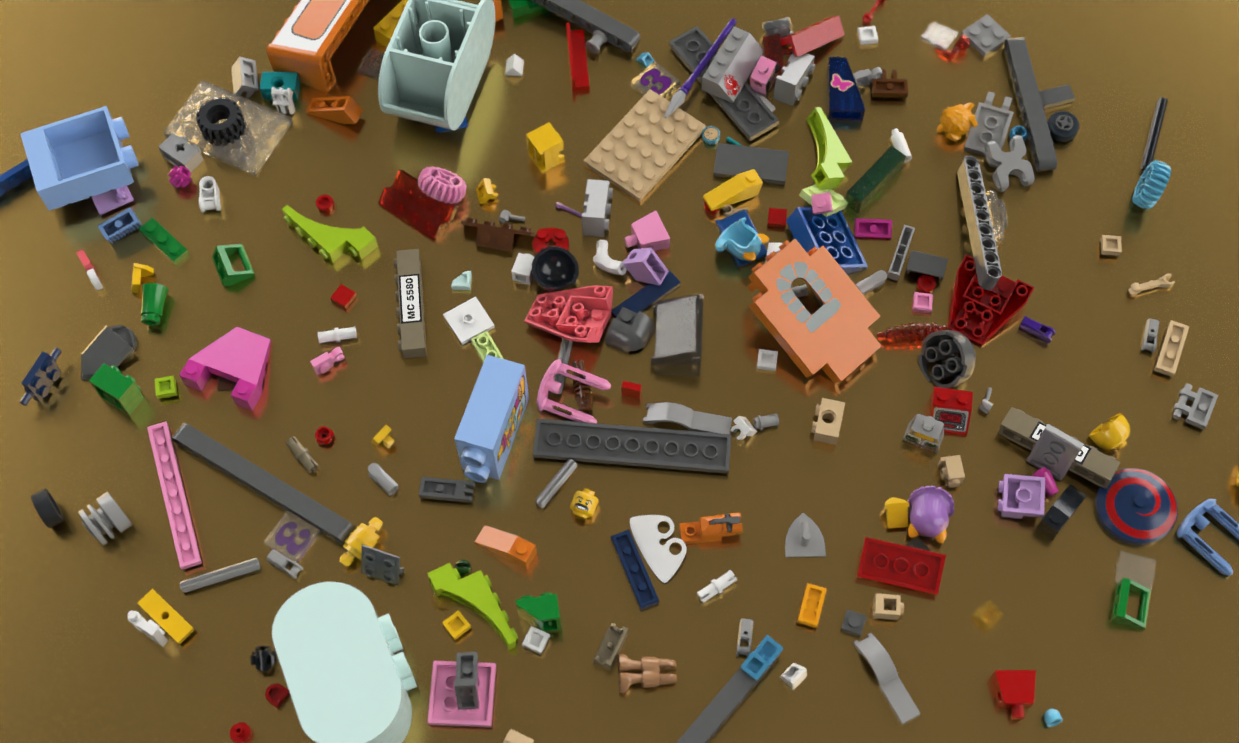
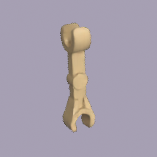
[1128,274,1175,295]

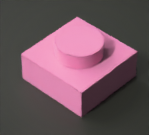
[811,192,833,215]

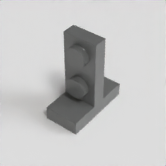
[454,652,479,710]

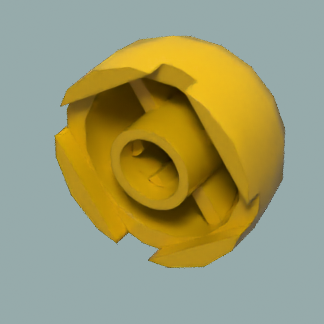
[1089,413,1131,450]

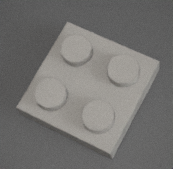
[961,14,1011,57]

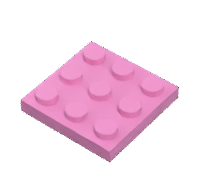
[427,661,496,727]

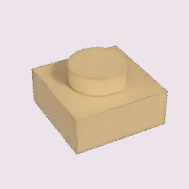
[1100,235,1122,256]

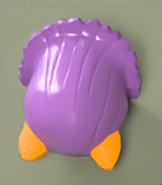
[907,486,954,544]

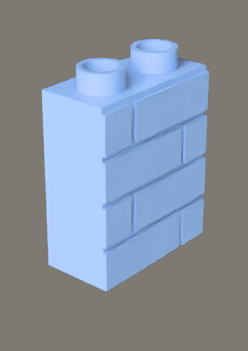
[20,106,139,211]

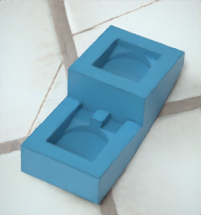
[740,635,784,681]

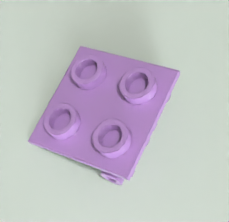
[91,185,134,215]

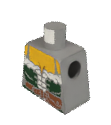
[902,414,944,454]

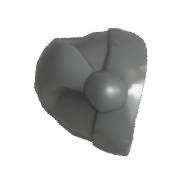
[762,17,794,46]

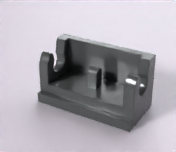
[906,250,948,280]

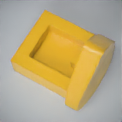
[131,263,154,293]
[885,497,909,528]

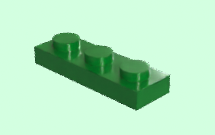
[139,217,189,265]

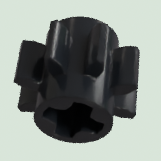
[250,645,277,671]

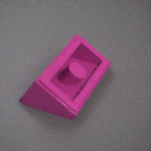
[854,218,892,238]

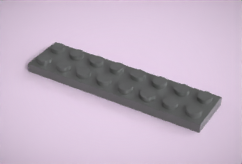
[669,26,779,141]

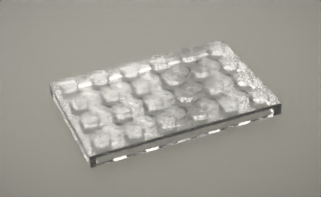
[163,80,293,176]

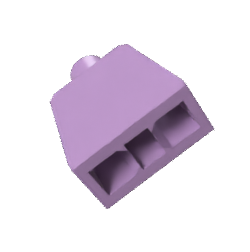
[623,248,669,285]

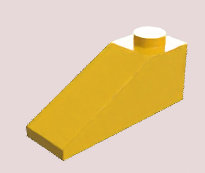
[703,169,763,211]

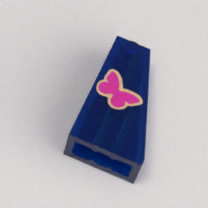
[827,57,865,121]

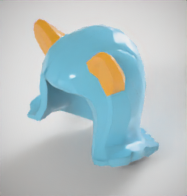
[715,217,769,261]

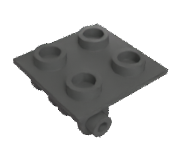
[361,544,404,585]

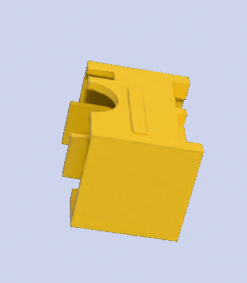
[526,122,565,173]

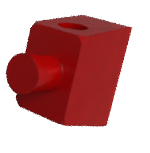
[991,670,1036,720]

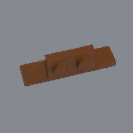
[461,218,535,251]

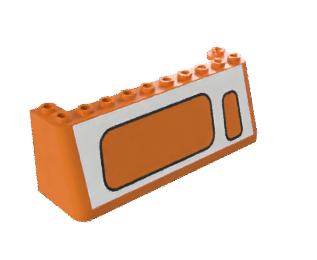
[266,0,369,93]

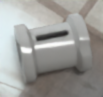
[585,30,607,54]

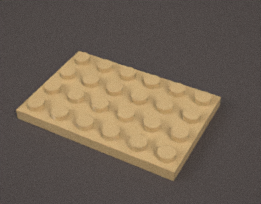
[584,89,706,202]

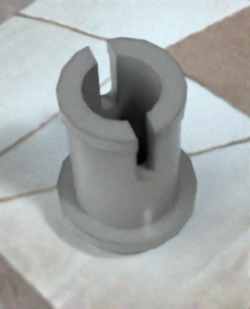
[753,413,779,430]

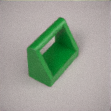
[212,244,255,286]
[1111,578,1151,630]

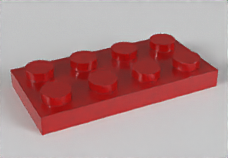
[857,537,946,595]

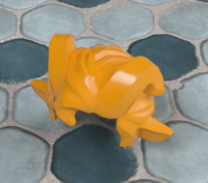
[937,102,978,142]

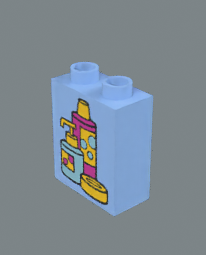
[454,355,529,483]

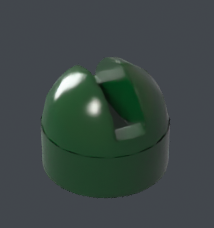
[455,559,472,577]

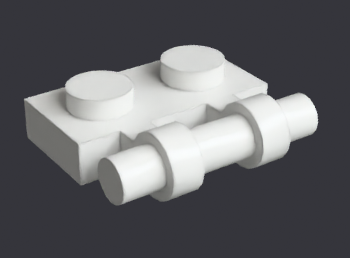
[128,611,168,647]

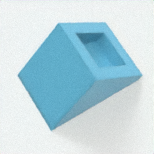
[635,52,654,68]

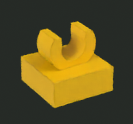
[476,178,498,204]
[371,425,394,448]

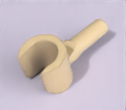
[723,204,749,217]

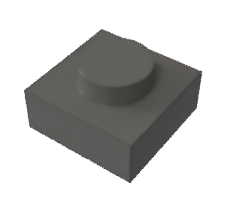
[840,610,867,637]

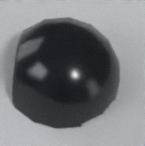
[532,246,579,292]

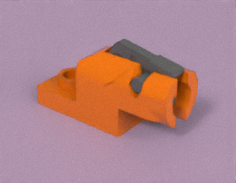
[679,512,743,544]

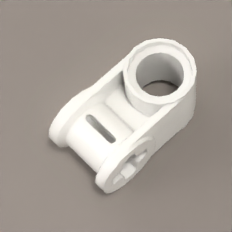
[199,176,221,212]

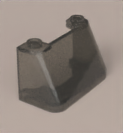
[651,294,703,376]

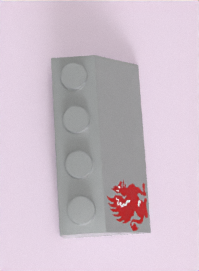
[701,27,764,103]

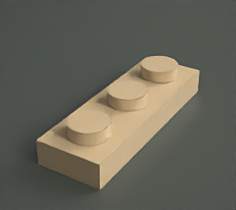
[1154,320,1189,377]

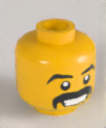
[570,488,599,519]

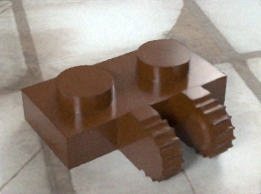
[871,69,908,98]

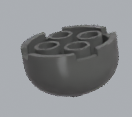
[918,330,976,388]

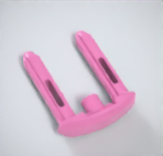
[537,359,611,423]

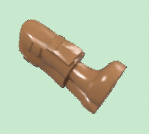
[618,654,677,693]

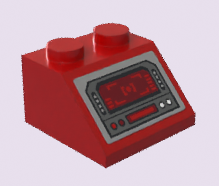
[929,387,973,436]

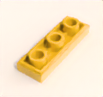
[137,588,195,645]

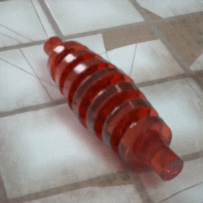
[877,322,948,343]

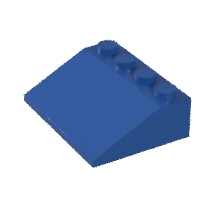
[786,207,868,275]

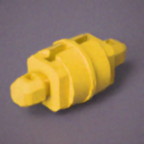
[340,517,383,567]

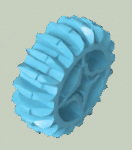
[1132,160,1171,209]

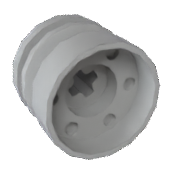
[78,491,132,545]

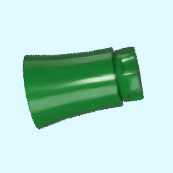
[141,283,169,326]

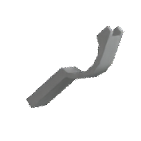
[643,402,732,434]
[853,633,921,725]

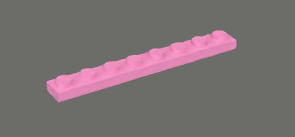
[147,421,202,570]

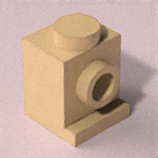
[937,455,965,488]
[873,593,904,620]

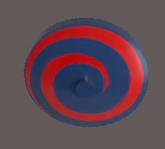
[1095,468,1178,546]

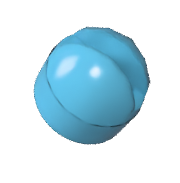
[1044,709,1063,727]

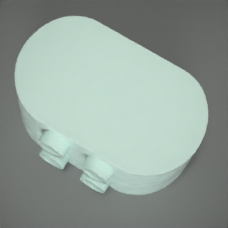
[378,0,495,130]
[272,582,417,743]

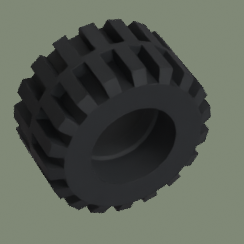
[196,97,246,146]

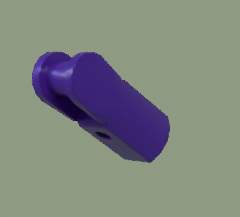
[1019,316,1056,343]

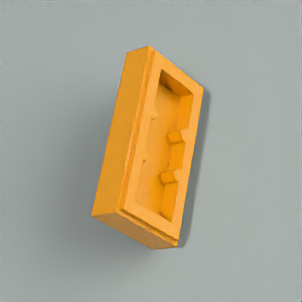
[797,583,827,629]

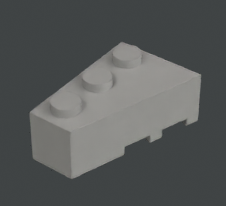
[773,52,816,106]
[582,179,613,237]

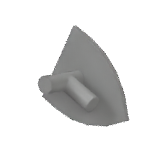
[785,513,826,557]

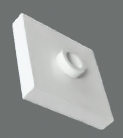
[443,296,495,345]

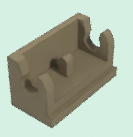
[592,623,628,672]

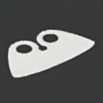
[630,515,687,583]

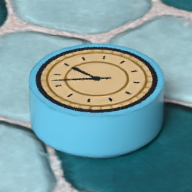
[702,126,720,145]

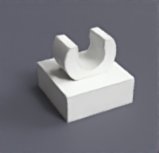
[731,416,758,440]

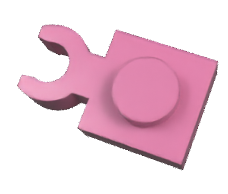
[310,347,345,375]

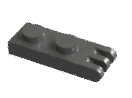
[419,477,475,503]

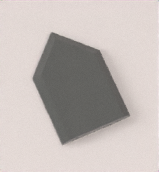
[81,325,134,381]

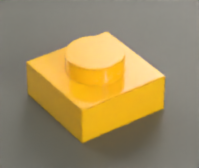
[442,610,471,640]

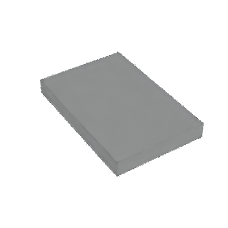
[1026,424,1084,481]

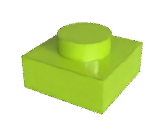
[155,375,177,399]

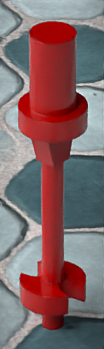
[862,0,886,24]

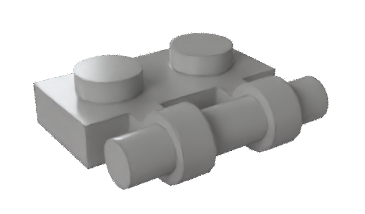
[1172,384,1218,430]

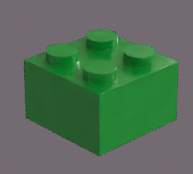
[89,363,144,415]

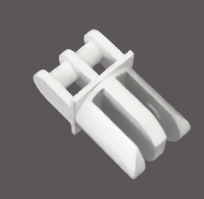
[271,87,295,114]

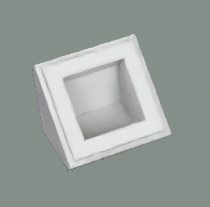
[505,54,524,76]
[780,663,807,690]

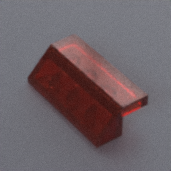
[378,170,459,240]

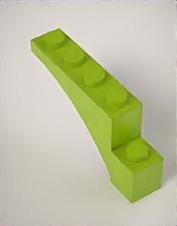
[806,107,853,189]
[282,205,378,263]
[428,563,518,651]

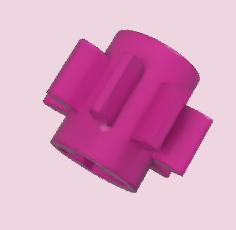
[168,165,192,188]

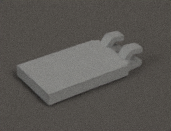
[964,91,1014,157]

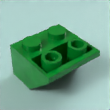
[516,592,562,632]

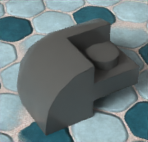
[605,307,656,353]

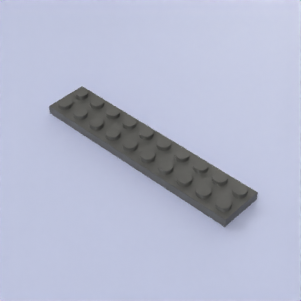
[533,419,731,474]

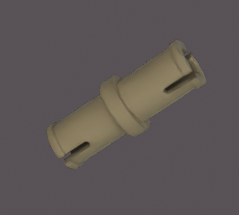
[285,436,319,473]

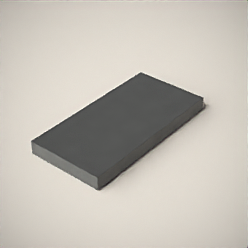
[713,143,789,185]

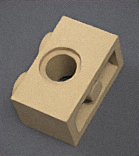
[811,398,845,445]

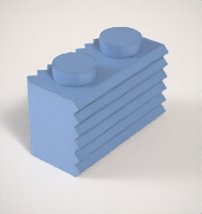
[98,207,142,244]

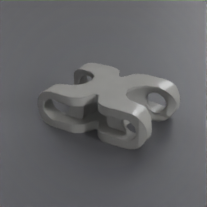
[984,135,1035,192]

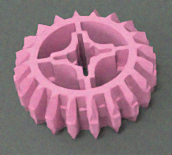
[417,166,467,204]

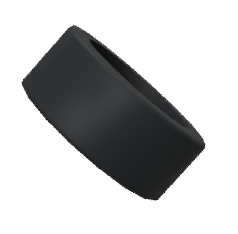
[31,488,64,528]

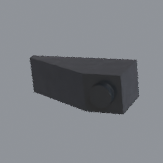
[1037,484,1087,540]

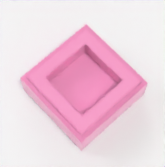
[912,292,933,314]

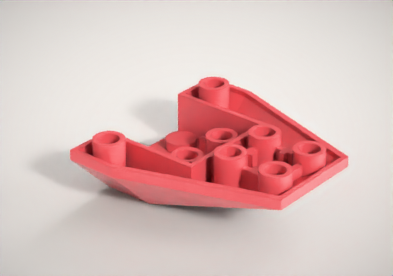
[524,285,613,343]

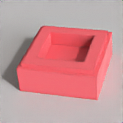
[76,250,96,271]

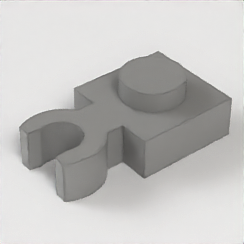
[851,67,883,89]

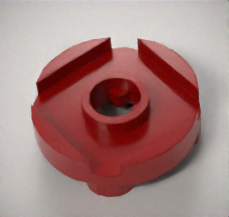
[532,227,569,255]

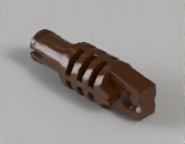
[572,360,592,412]

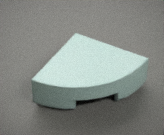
[451,271,472,290]

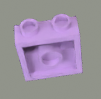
[998,474,1045,519]

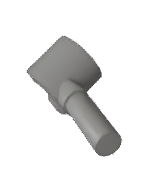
[499,210,525,224]
[979,388,993,414]

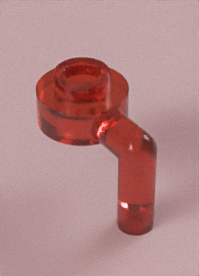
[935,34,971,60]

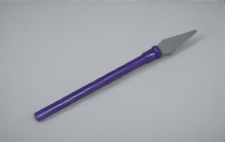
[664,18,737,118]

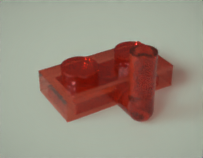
[763,34,794,70]

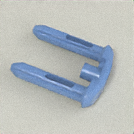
[1177,498,1239,576]

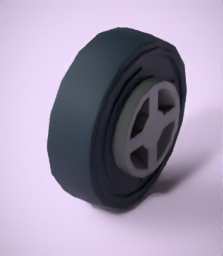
[1047,111,1080,142]

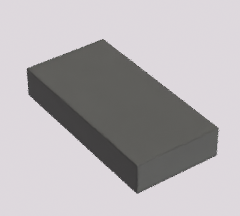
[1039,84,1075,109]

